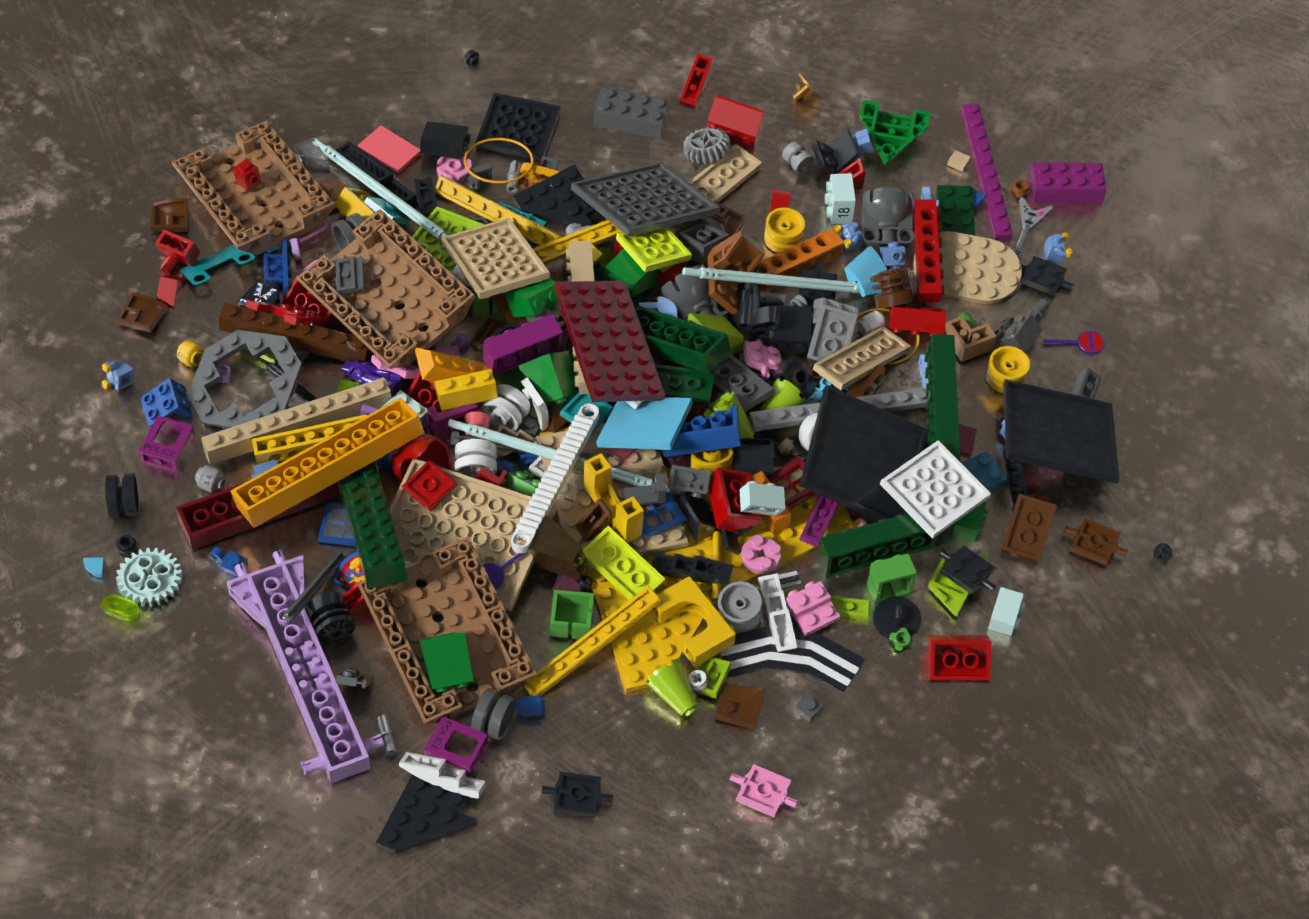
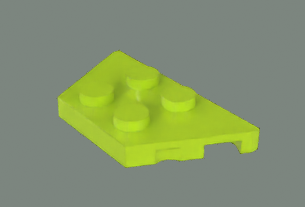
[928,554,987,617]

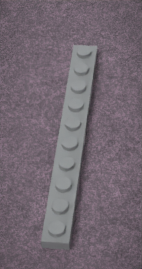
[748,388,929,432]

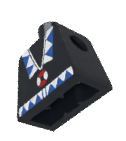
[238,281,280,315]

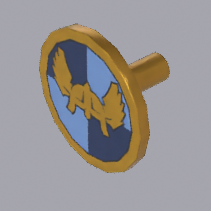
[793,71,822,101]

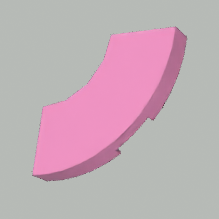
[371,355,419,379]

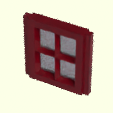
[767,456,816,511]

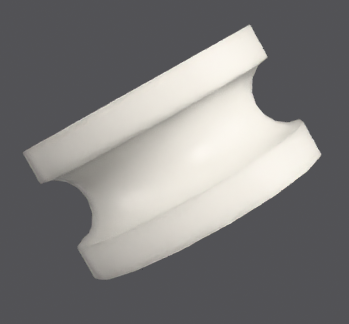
[688,670,707,691]

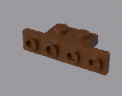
[847,364,893,397]

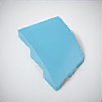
[844,246,887,297]

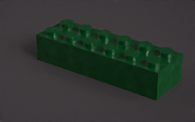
[635,306,731,374]
[817,514,936,578]

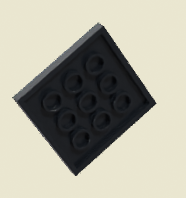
[475,93,561,160]

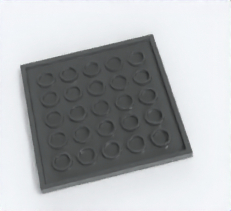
[571,162,720,237]

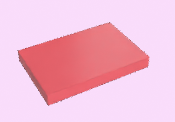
[358,125,421,174]

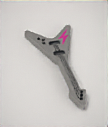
[1012,197,1053,259]

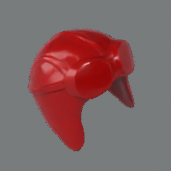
[391,434,452,483]

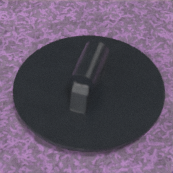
[874,596,921,639]

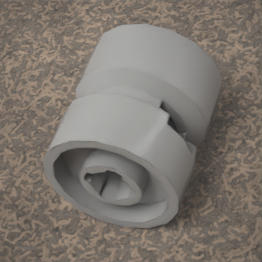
[782,141,815,174]

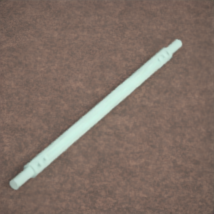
[312,138,448,241]
[683,267,861,294]
[448,419,671,492]

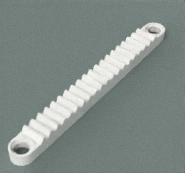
[511,404,599,553]

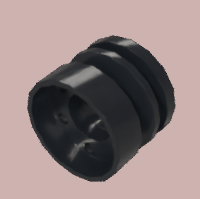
[305,591,356,645]

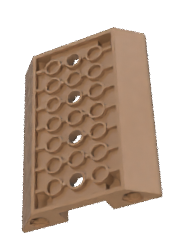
[172,120,335,255]
[296,208,475,369]
[357,537,537,724]

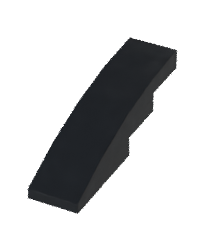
[651,552,734,584]

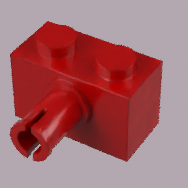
[155,230,201,275]

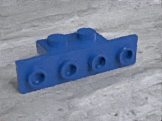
[263,238,292,299]

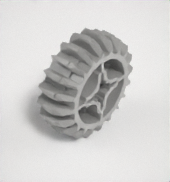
[683,127,731,165]

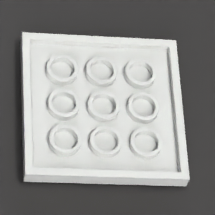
[880,440,991,539]

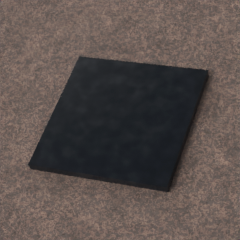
[1003,379,1120,484]
[799,385,928,520]

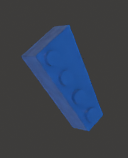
[663,405,741,457]

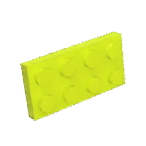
[583,526,665,600]

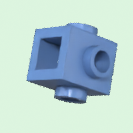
[880,242,908,269]

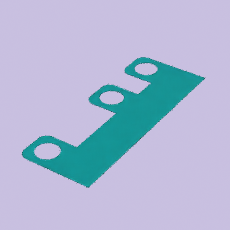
[179,244,282,285]

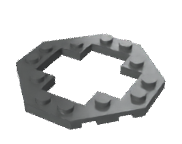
[187,330,304,429]

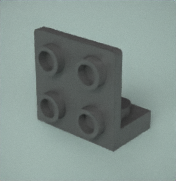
[668,465,711,499]

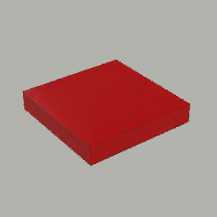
[402,460,458,512]

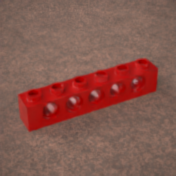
[913,199,945,302]

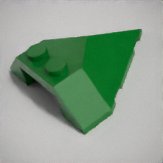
[860,100,931,165]

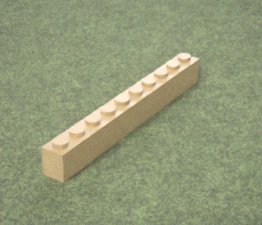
[566,241,594,395]
[201,377,391,465]

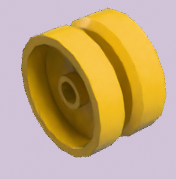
[764,207,805,252]
[986,346,1030,393]
[691,448,733,475]

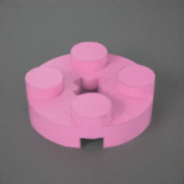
[741,535,781,574]

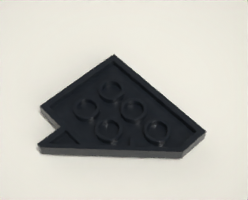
[513,164,597,226]
[376,774,477,854]

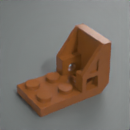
[708,230,765,315]

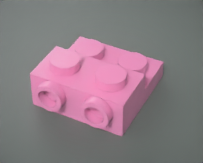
[786,581,840,637]

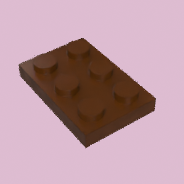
[1002,494,1057,561]

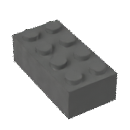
[593,87,669,139]

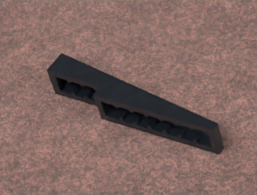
[336,141,418,208]

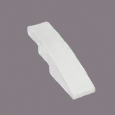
[758,573,797,652]
[399,752,485,799]

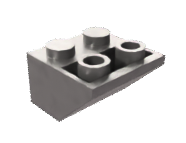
[994,314,1042,354]

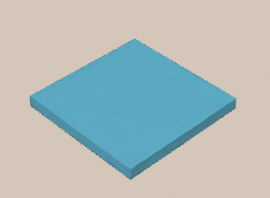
[596,397,693,450]

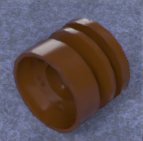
[870,268,914,308]

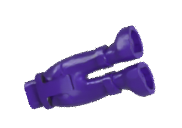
[341,360,409,398]

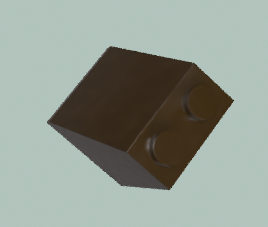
[529,515,588,580]

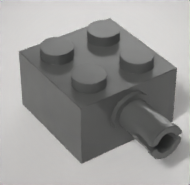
[678,220,729,265]

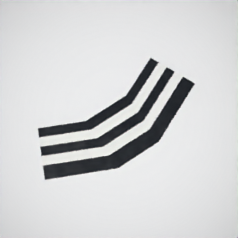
[720,626,865,692]

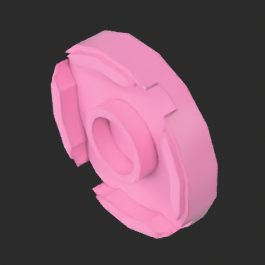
[437,154,472,182]

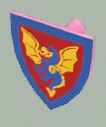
[333,552,365,590]

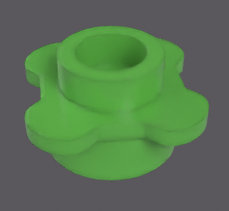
[889,628,913,651]

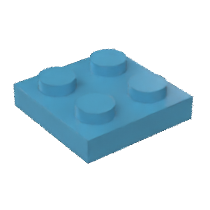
[960,451,1007,491]

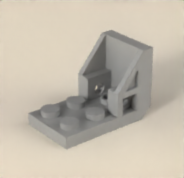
[807,298,858,362]

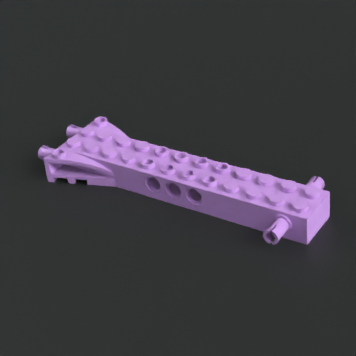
[227,550,384,783]

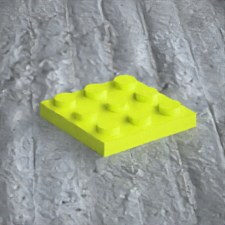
[616,227,692,272]

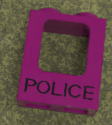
[427,403,479,441]
[139,416,195,472]
[424,716,490,778]

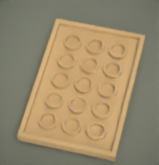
[441,218,550,299]

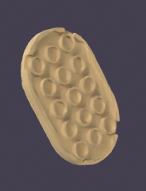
[913,231,1022,304]

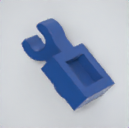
[211,547,248,577]

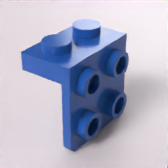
[141,378,192,427]

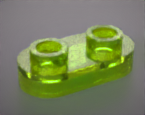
[101,594,140,623]

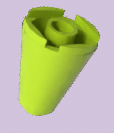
[759,378,806,430]
[704,391,755,438]
[645,658,698,717]

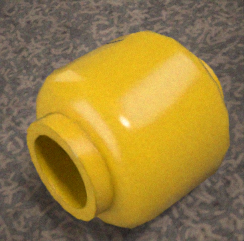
[177,340,204,367]

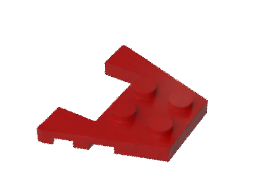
[246,300,325,326]

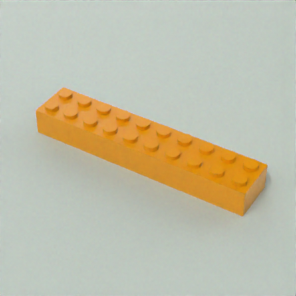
[231,397,424,528]

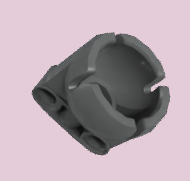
[861,187,914,249]
[661,264,729,321]

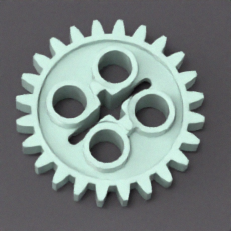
[116,548,183,607]

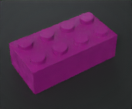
[1029,162,1107,203]
[483,314,563,377]

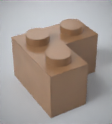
[944,316,997,362]

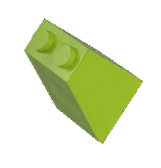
[687,313,744,355]

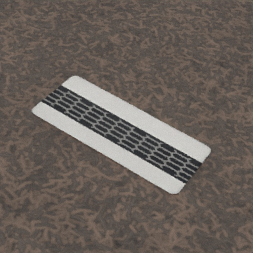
[778,571,801,588]

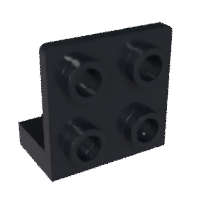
[811,129,858,174]

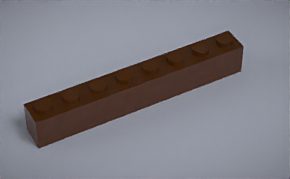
[219,303,369,362]

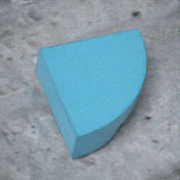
[83,558,104,578]

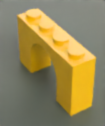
[583,453,644,543]
[651,576,736,667]

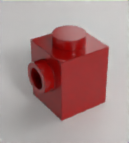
[232,159,261,192]

